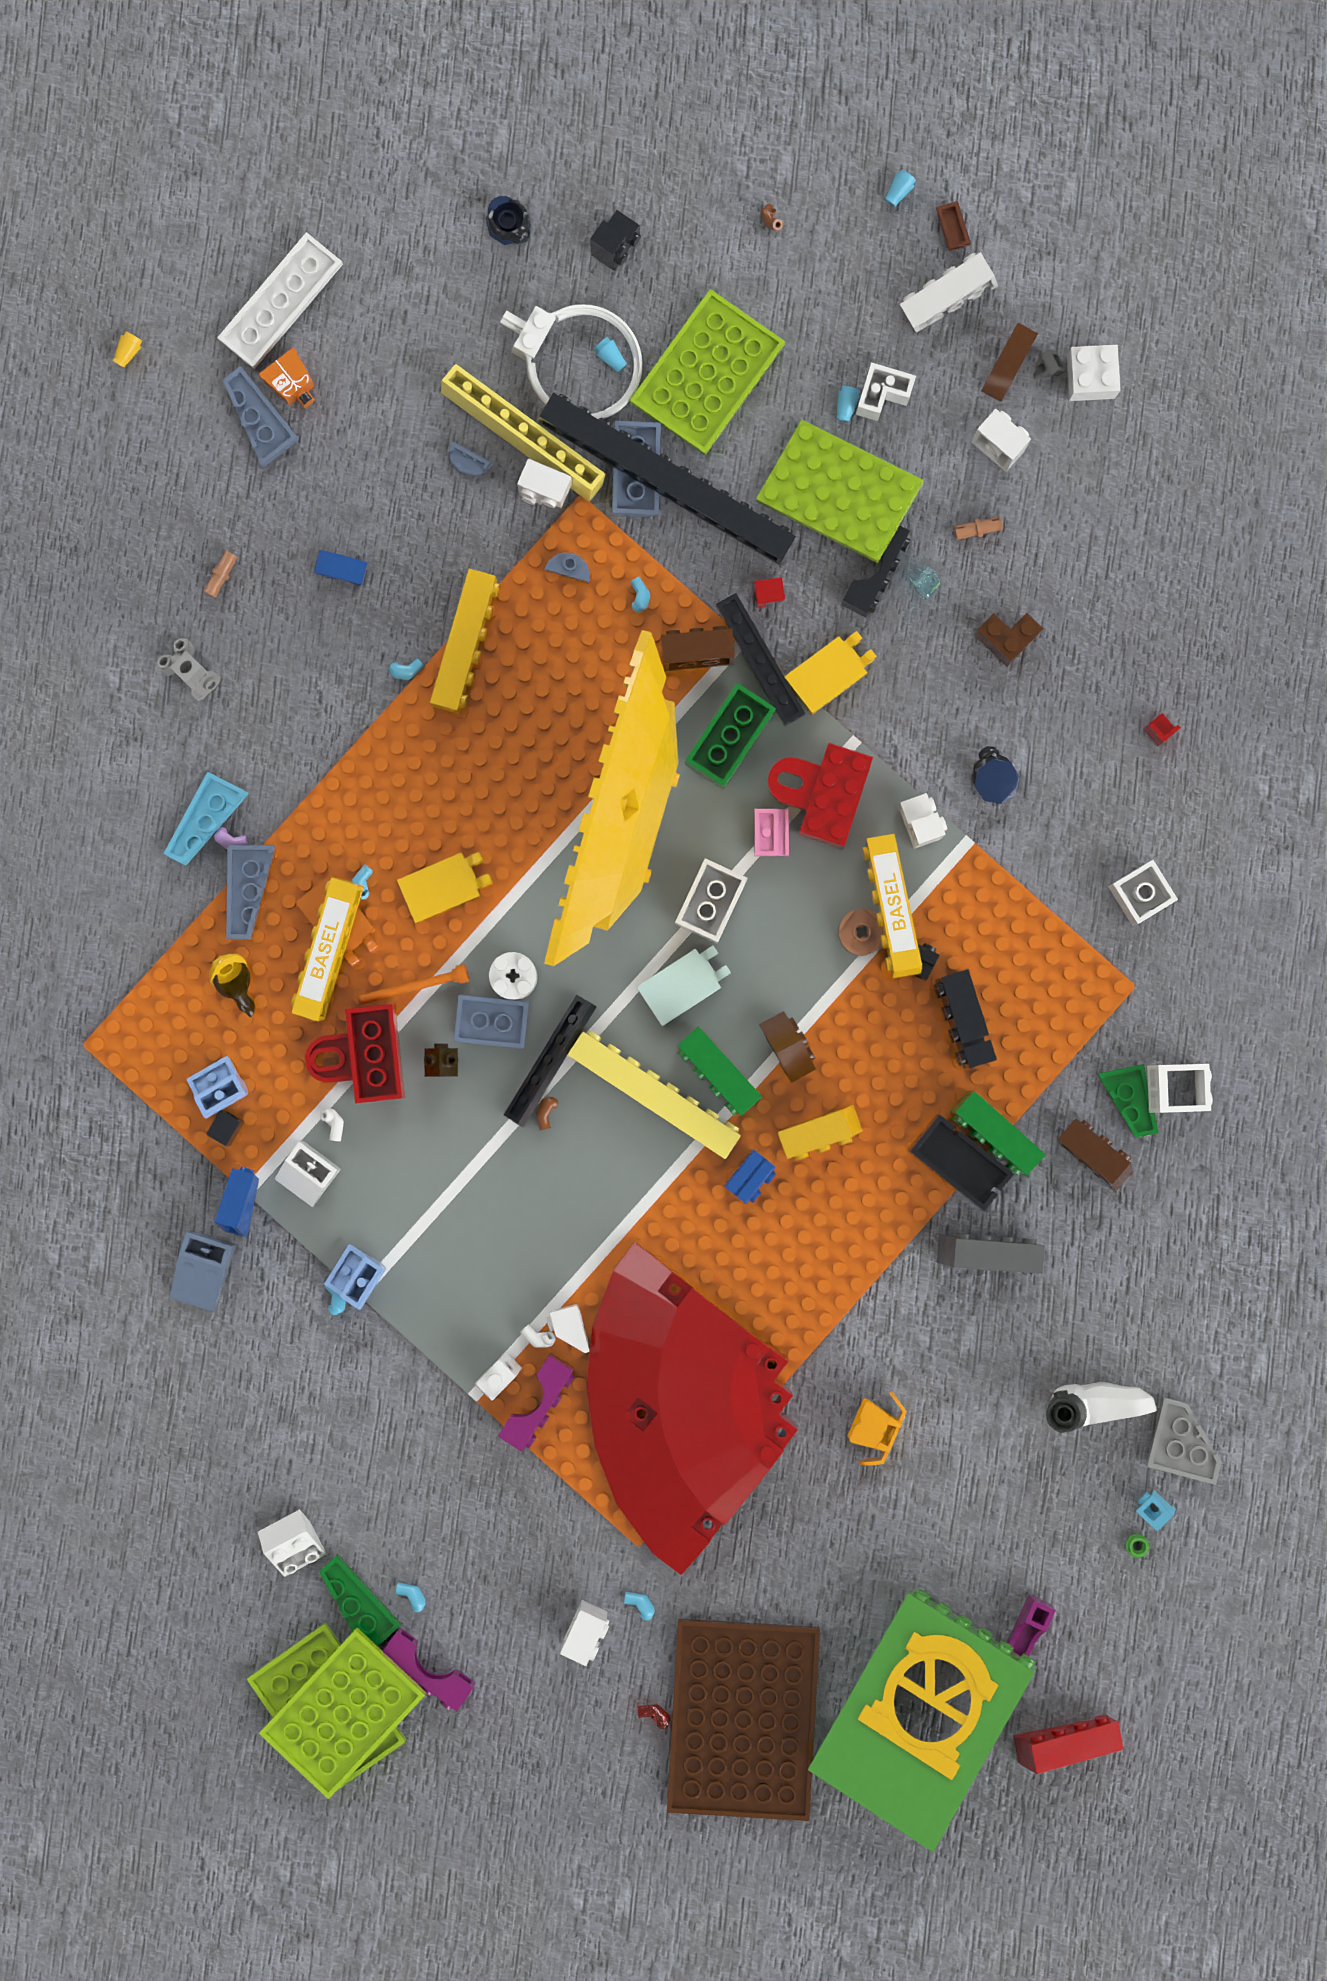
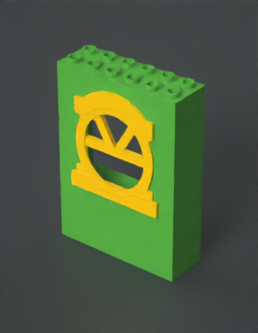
[808,1589,1038,1852]

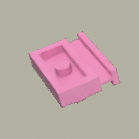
[754,809,789,856]

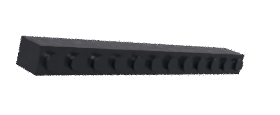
[538,393,796,565]

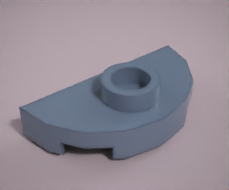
[449,441,493,477]
[544,553,590,583]

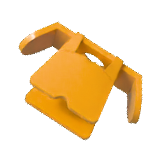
[847,1391,907,1466]

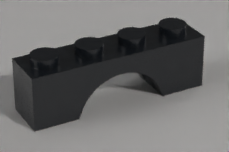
[841,525,911,618]

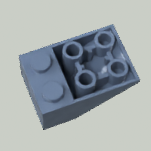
[169,1230,236,1312]

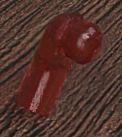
[638,1704,670,1729]

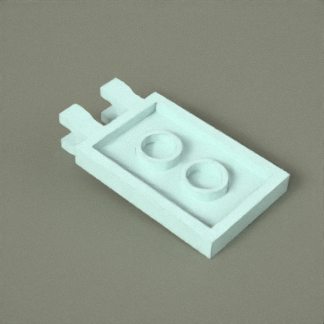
[637,946,731,1026]

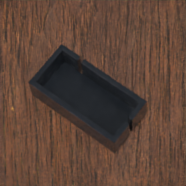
[934,969,997,1069]
[907,1114,1014,1211]

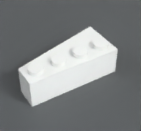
[900,252,998,332]

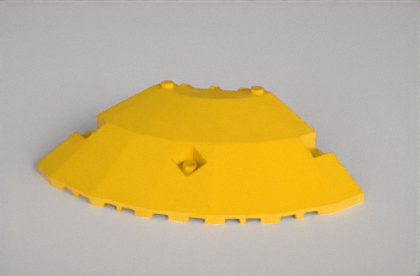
[544,630,680,966]

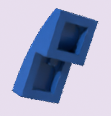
[313,550,367,586]

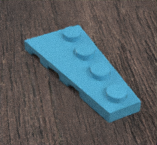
[164,772,249,866]

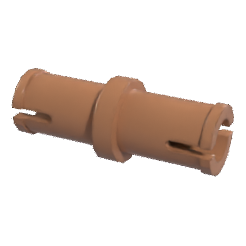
[954,516,1003,541]
[203,550,238,598]

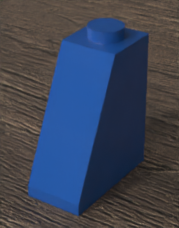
[215,1167,259,1237]

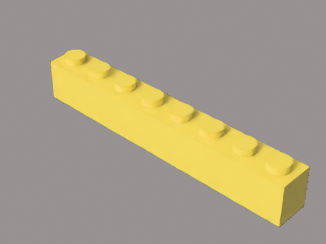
[441,364,605,502]
[568,1031,741,1159]

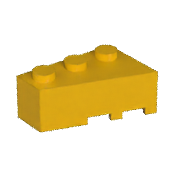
[778,1105,863,1161]

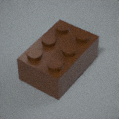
[661,626,735,672]

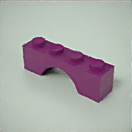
[498,1353,575,1452]
[1007,1594,1056,1657]
[382,1627,475,1712]

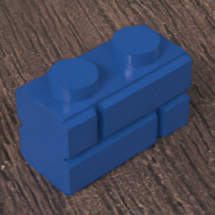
[724,1149,776,1204]

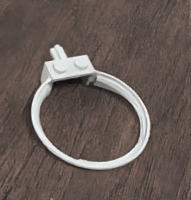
[500,304,642,419]

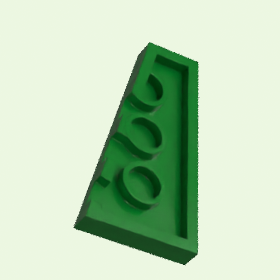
[319,1554,401,1647]

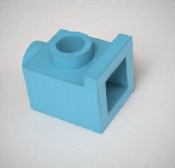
[1136,1490,1176,1531]

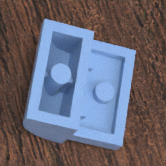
[186,1056,248,1118]
[324,1244,386,1309]

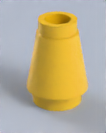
[112,331,142,368]

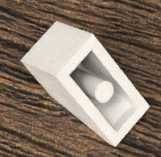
[547,1304,590,1353]

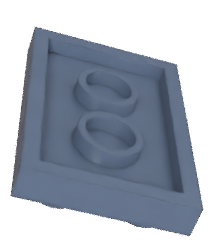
[454,995,529,1049]

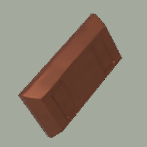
[936,201,971,251]

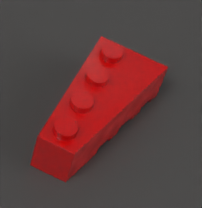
[1013,1715,1124,1774]

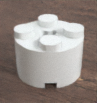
[489,952,538,1000]

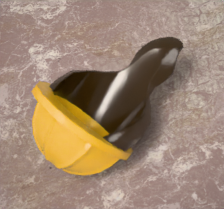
[209,954,255,1017]

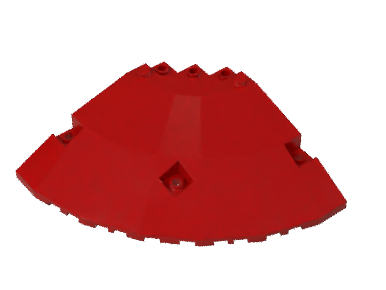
[587,1242,798,1575]

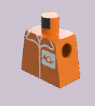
[259,347,315,408]

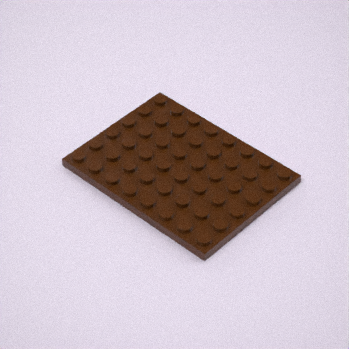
[667,1619,820,1821]

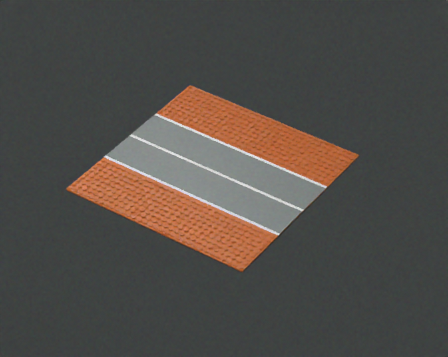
[84,496,1135,1546]

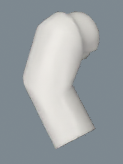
[320,1108,344,1141]
[520,1324,556,1348]

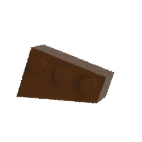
[1057,1118,1133,1192]

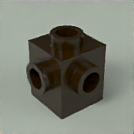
[424,1043,458,1077]

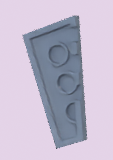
[223,366,299,468]
[226,845,276,940]

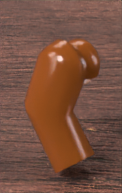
[760,204,783,231]
[535,1097,558,1130]

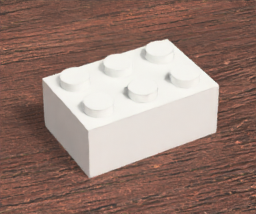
[675,858,748,944]

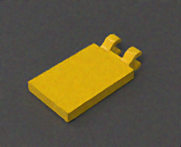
[784,631,877,715]
[397,852,493,924]

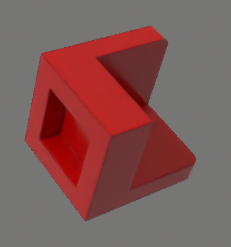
[753,577,785,609]
[1143,713,1181,746]

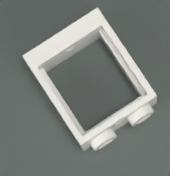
[1147,1064,1213,1113]

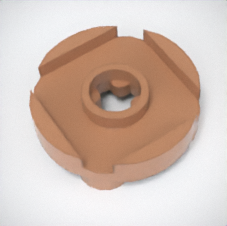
[838,909,884,956]

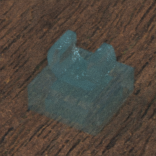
[909,566,941,600]

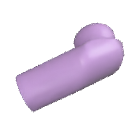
[214,827,248,849]

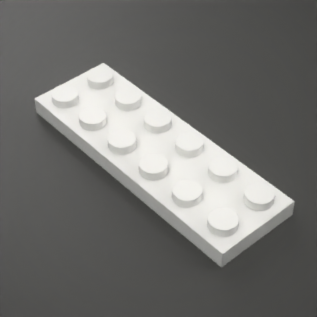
[217,232,343,369]

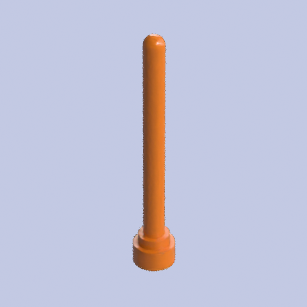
[358,964,470,1004]

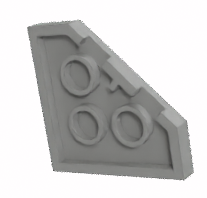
[1146,1397,1222,1485]

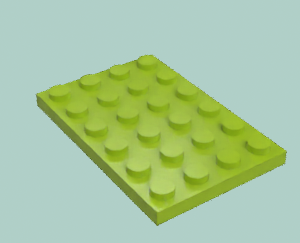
[630,289,786,456]
[756,420,924,563]
[247,1622,407,1789]
[259,1628,426,1799]

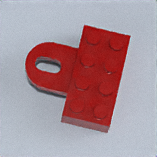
[768,743,873,849]
[305,1004,405,1104]

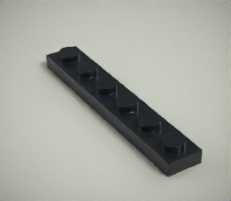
[716,593,805,726]
[504,995,597,1127]

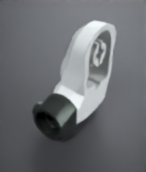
[1046,1382,1157,1433]

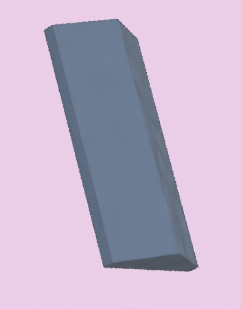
[612,421,661,518]

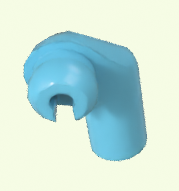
[630,577,650,613]
[389,658,425,680]
[352,864,374,900]
[325,1285,346,1315]
[395,1582,426,1612]
[624,1592,655,1621]

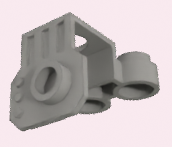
[157,638,220,701]

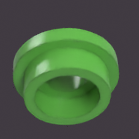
[1125,1534,1150,1558]

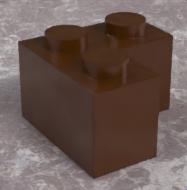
[974,613,1043,667]
[759,1011,816,1083]

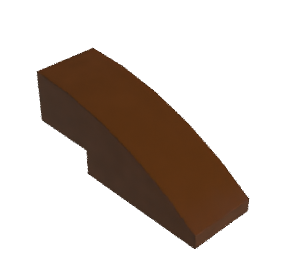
[981,323,1038,402]

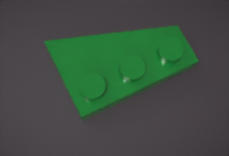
[1097,1064,1159,1138]

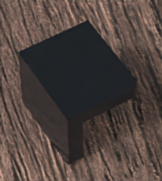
[207,1110,245,1146]

